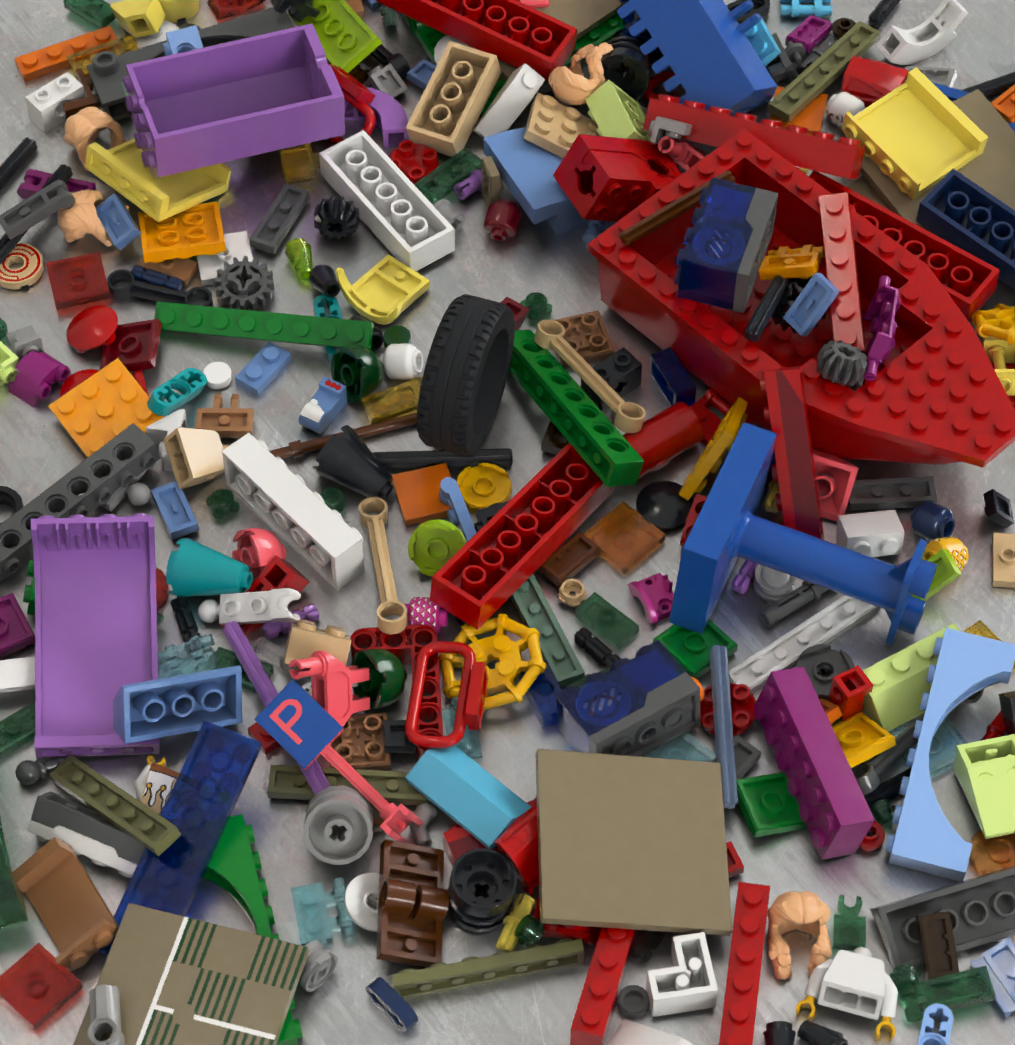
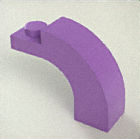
[344,87,410,149]

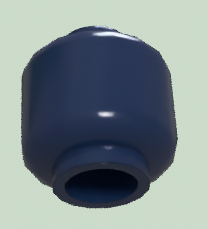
[910,500,955,541]

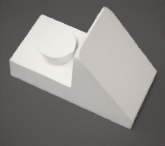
[146,409,188,472]

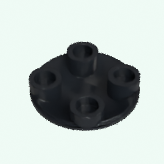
[636,481,693,532]

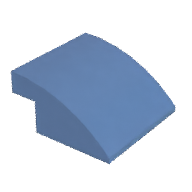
[484,127,590,236]

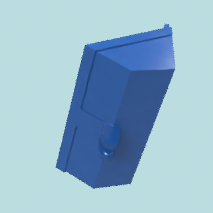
[617,0,777,116]

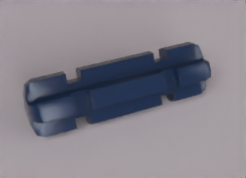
[131,265,183,291]

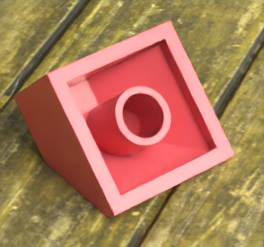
[813,449,859,522]

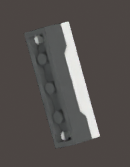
[27,791,155,879]

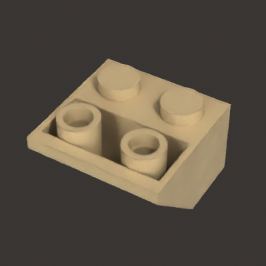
[283,619,352,666]

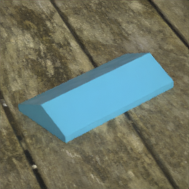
[405,745,531,850]

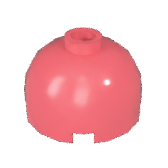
[232,528,286,583]

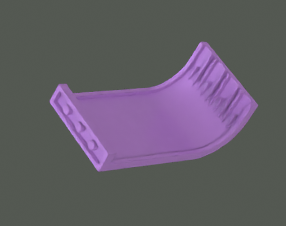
[31,513,160,758]

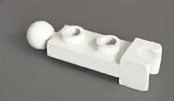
[198,588,301,626]

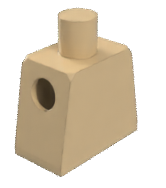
[163,427,230,489]

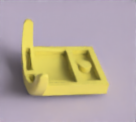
[336,254,430,325]

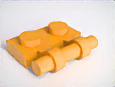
[758,244,825,280]

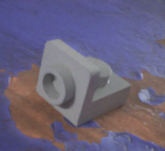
[365,63,408,99]
[648,116,693,144]
[6,325,44,363]

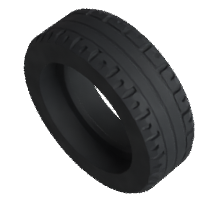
[417,294,515,456]

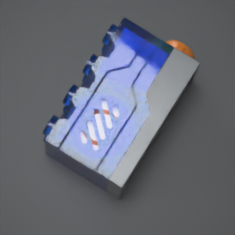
[674,177,778,313]
[556,640,704,757]

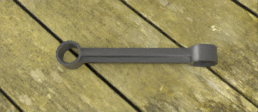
[851,689,984,795]

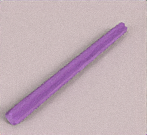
[223,621,331,795]

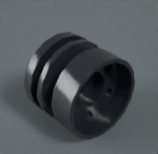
[601,36,653,101]
[448,848,518,933]

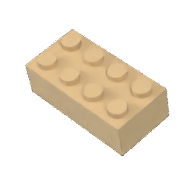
[406,41,502,159]

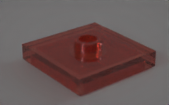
[46,252,111,310]
[0,943,83,1031]

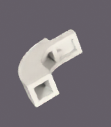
[876,0,968,65]

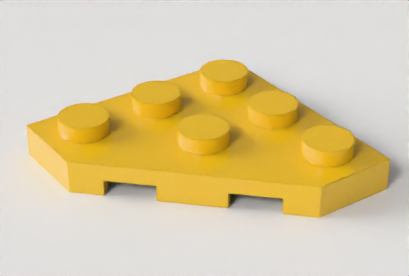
[679,397,748,500]

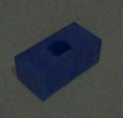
[649,347,696,406]
[519,660,571,729]

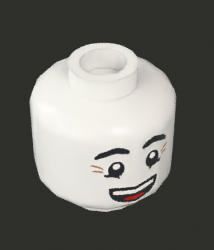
[825,92,864,129]

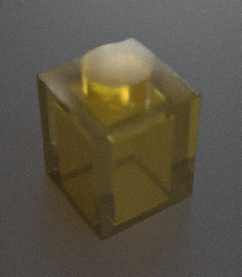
[279,143,320,185]

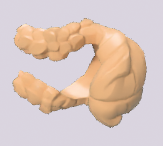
[548,42,613,106]
[63,106,127,174]
[57,190,130,247]
[766,891,832,980]

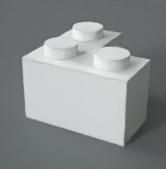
[646,932,718,1017]

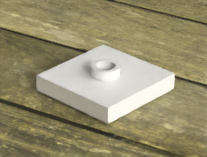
[196,231,253,286]

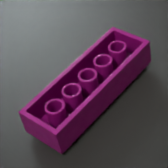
[754,667,875,860]

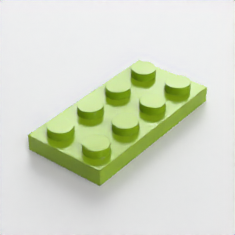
[288,0,382,73]

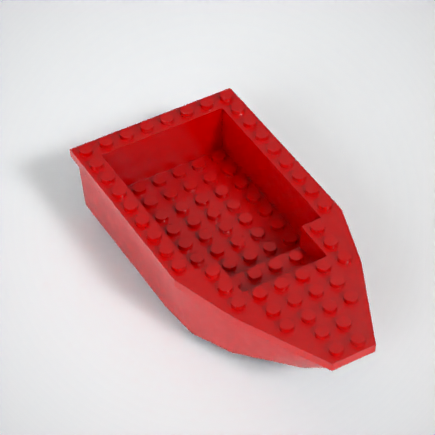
[587,129,1015,468]

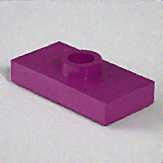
[785,15,833,53]

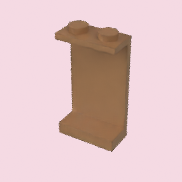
[7,837,119,971]

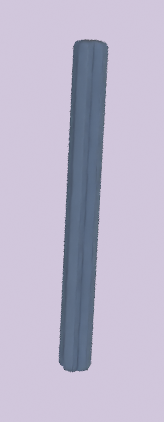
[709,645,738,809]

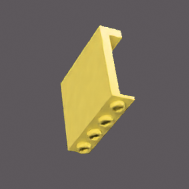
[842,67,988,200]
[85,139,231,222]

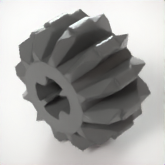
[816,340,867,386]

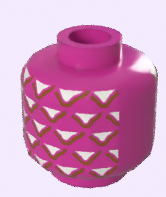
[405,597,448,635]

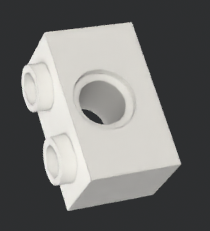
[25,72,85,133]

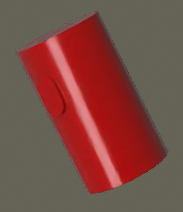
[622,402,704,480]

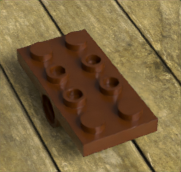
[376,839,449,968]

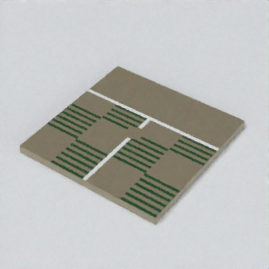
[73,903,309,1045]

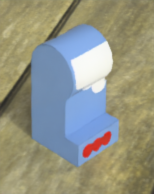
[299,376,347,434]

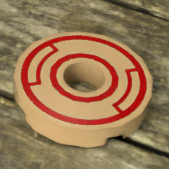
[0,242,44,290]

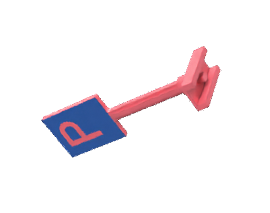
[255,679,424,843]

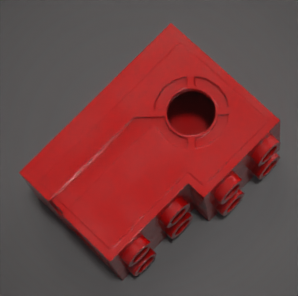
[553,134,682,222]

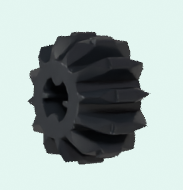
[314,195,359,241]

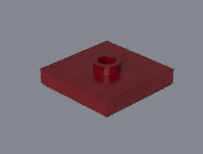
[100,319,162,372]

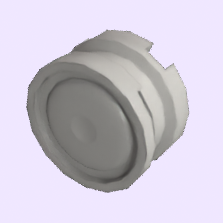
[753,564,795,604]
[299,940,338,992]

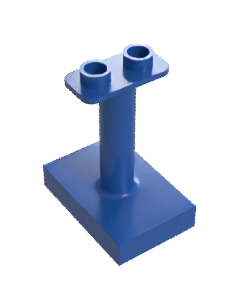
[669,422,937,647]

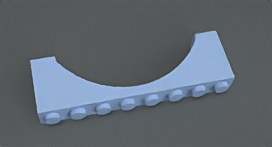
[885,628,1015,882]

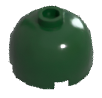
[331,345,384,403]
[351,648,407,710]

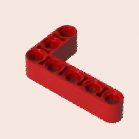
[350,625,443,761]

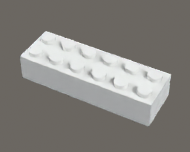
[319,130,455,271]
[222,433,364,591]

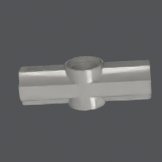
[88,984,125,1045]

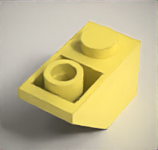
[110,0,166,38]

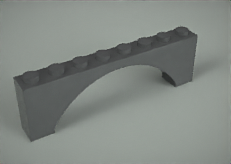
[86,7,294,121]

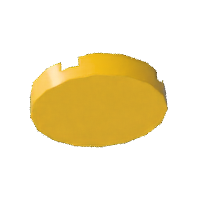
[456,463,512,514]

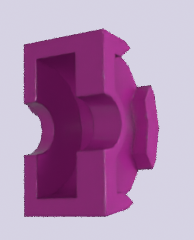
[9,351,71,408]

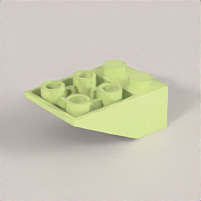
[953,734,1015,839]

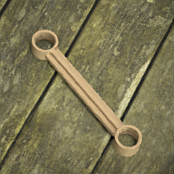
[534,319,646,433]
[359,497,407,634]

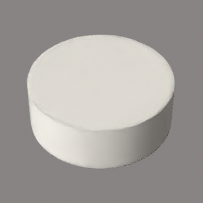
[203,362,232,390]

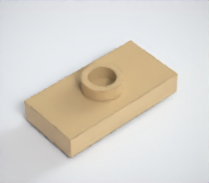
[992,532,1015,588]

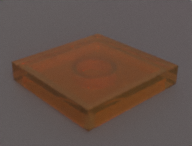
[584,501,665,574]

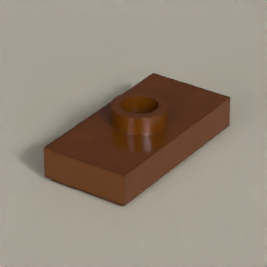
[539,531,601,588]

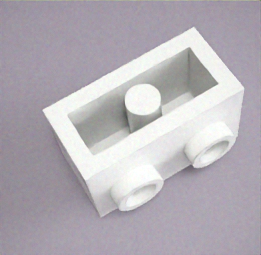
[836,509,905,557]

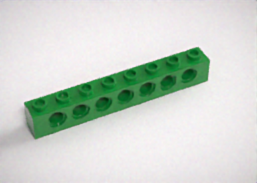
[509,329,644,487]

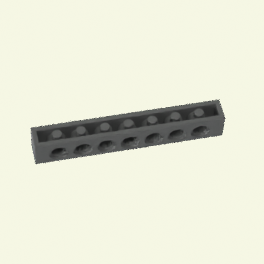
[0,423,160,582]

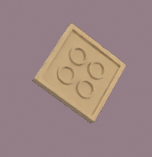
[523,92,600,158]

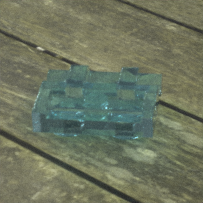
[158,633,219,679]
[291,878,356,946]

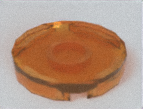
[969,830,1015,876]

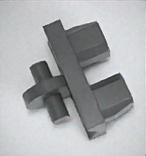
[767,33,806,83]

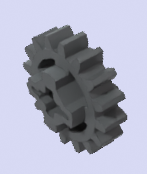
[214,256,274,311]

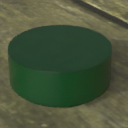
[383,325,411,348]

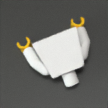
[796,947,898,1043]

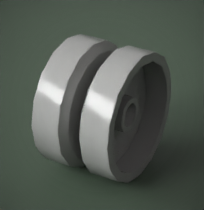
[304,785,373,865]

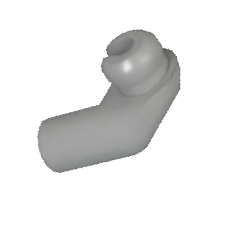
[409,803,438,847]

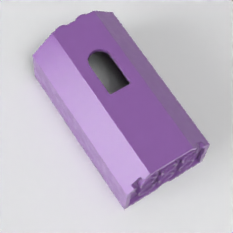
[123,24,345,178]

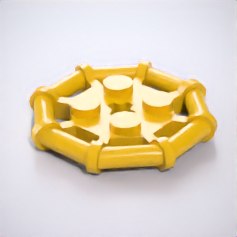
[971,303,1015,345]
[439,614,546,713]

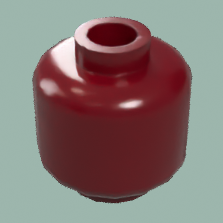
[483,199,521,241]

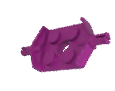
[864,276,901,381]

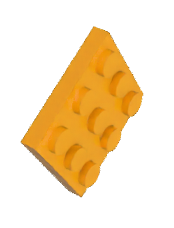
[138,201,226,263]
[48,358,164,458]

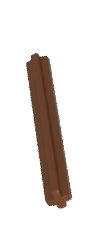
[619,170,735,246]

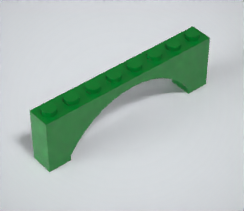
[171,814,303,1045]

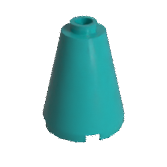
[166,538,253,597]

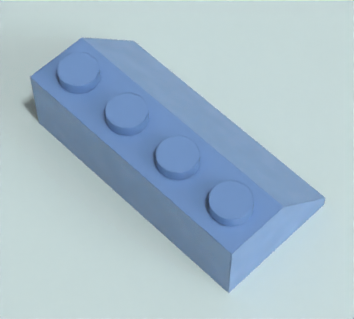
[113,665,242,744]

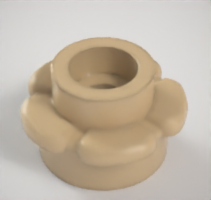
[558,579,587,607]

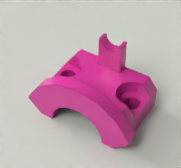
[628,573,674,624]

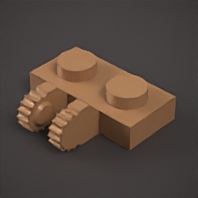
[195,394,254,438]

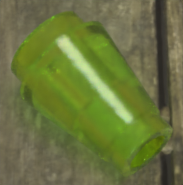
[285,238,313,280]

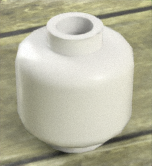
[380,343,423,380]

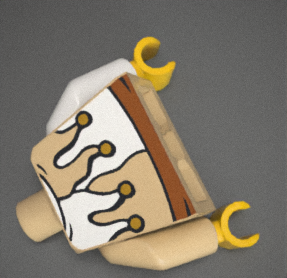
[135,755,233,829]

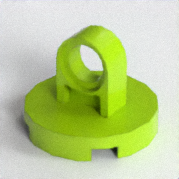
[408,519,467,577]

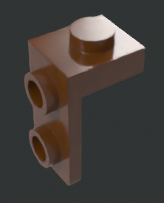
[63,68,101,120]

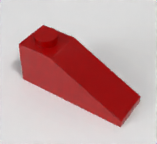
[220,556,310,638]

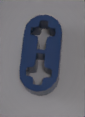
[366,977,418,1032]

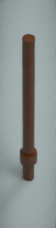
[269,413,417,459]

